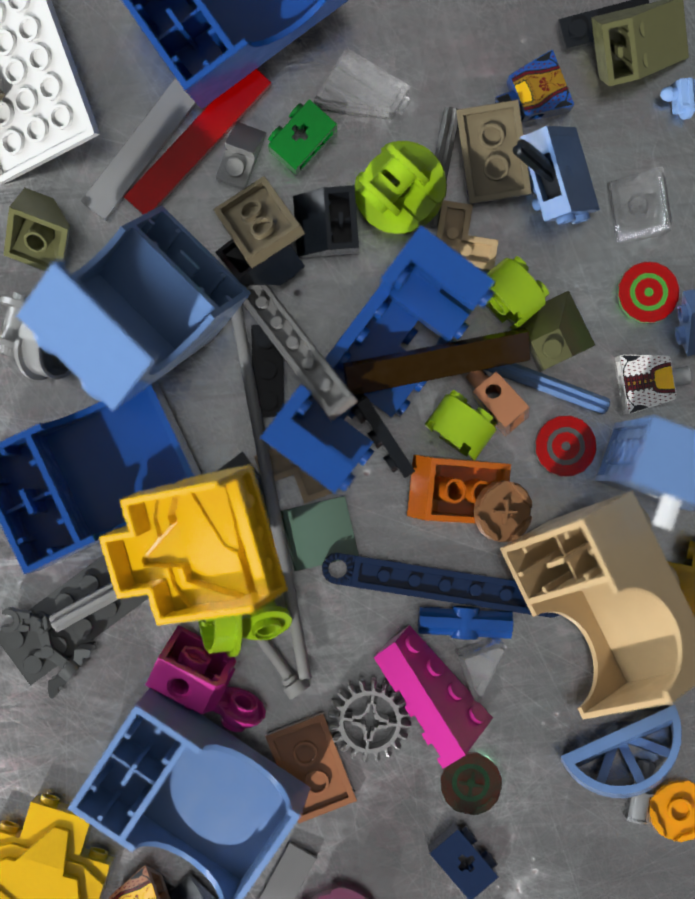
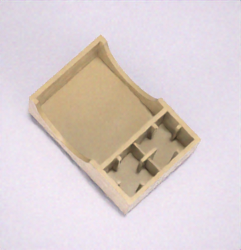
[500,490,695,719]

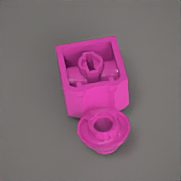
[145,625,266,732]

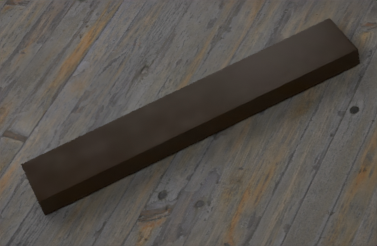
[343,328,530,395]

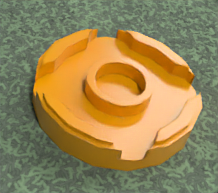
[648,778,695,842]

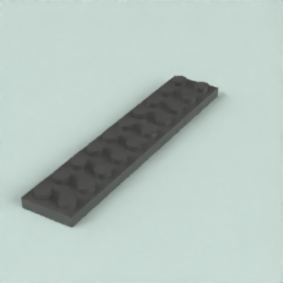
[0,452,279,686]

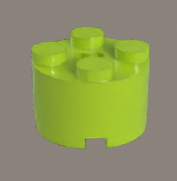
[486,256,549,330]
[424,390,497,461]

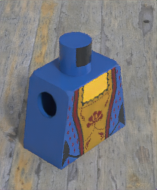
[495,50,574,122]

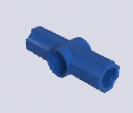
[418,606,513,640]

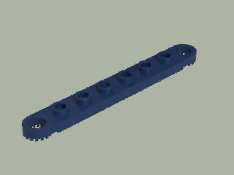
[322,553,559,618]

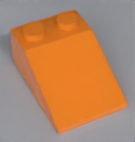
[407,455,511,523]

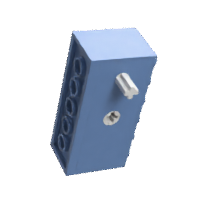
[595,415,695,531]

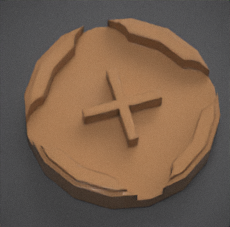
[474,480,533,542]

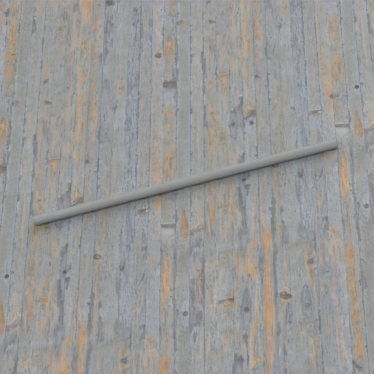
[231,306,312,680]

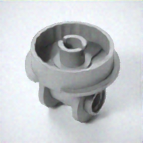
[0,292,72,380]

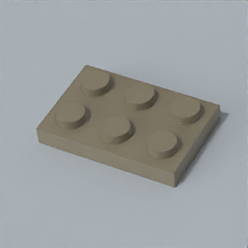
[456,100,532,204]
[213,176,305,268]

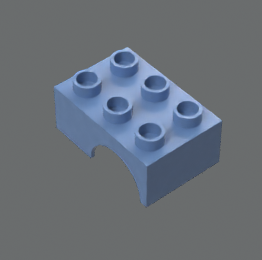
[16,205,251,411]
[68,688,311,899]

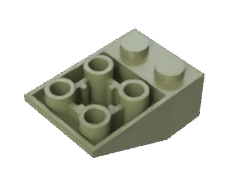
[591,0,689,87]

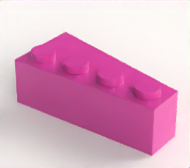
[374,625,493,769]

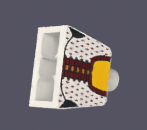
[615,355,691,415]

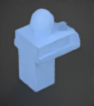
[660,78,695,120]

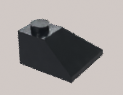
[215,239,305,286]

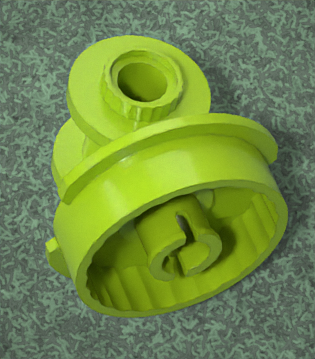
[355,141,447,234]
[198,599,292,657]

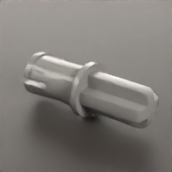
[627,760,655,825]

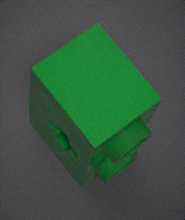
[268,99,337,176]

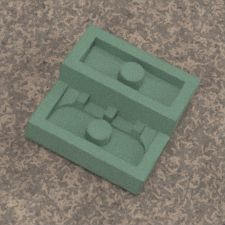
[280,496,359,571]

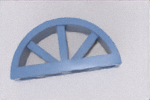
[561,705,682,798]

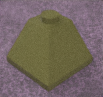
[4,187,70,271]
[518,290,595,372]

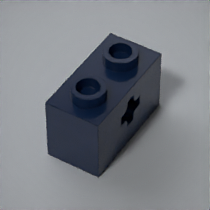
[428,822,499,899]

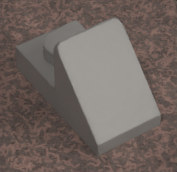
[216,122,266,190]

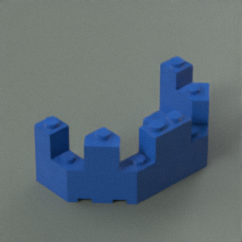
[260,225,495,494]

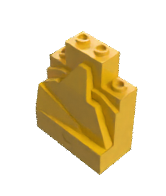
[99,464,288,625]
[0,793,115,899]

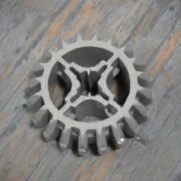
[328,677,412,762]

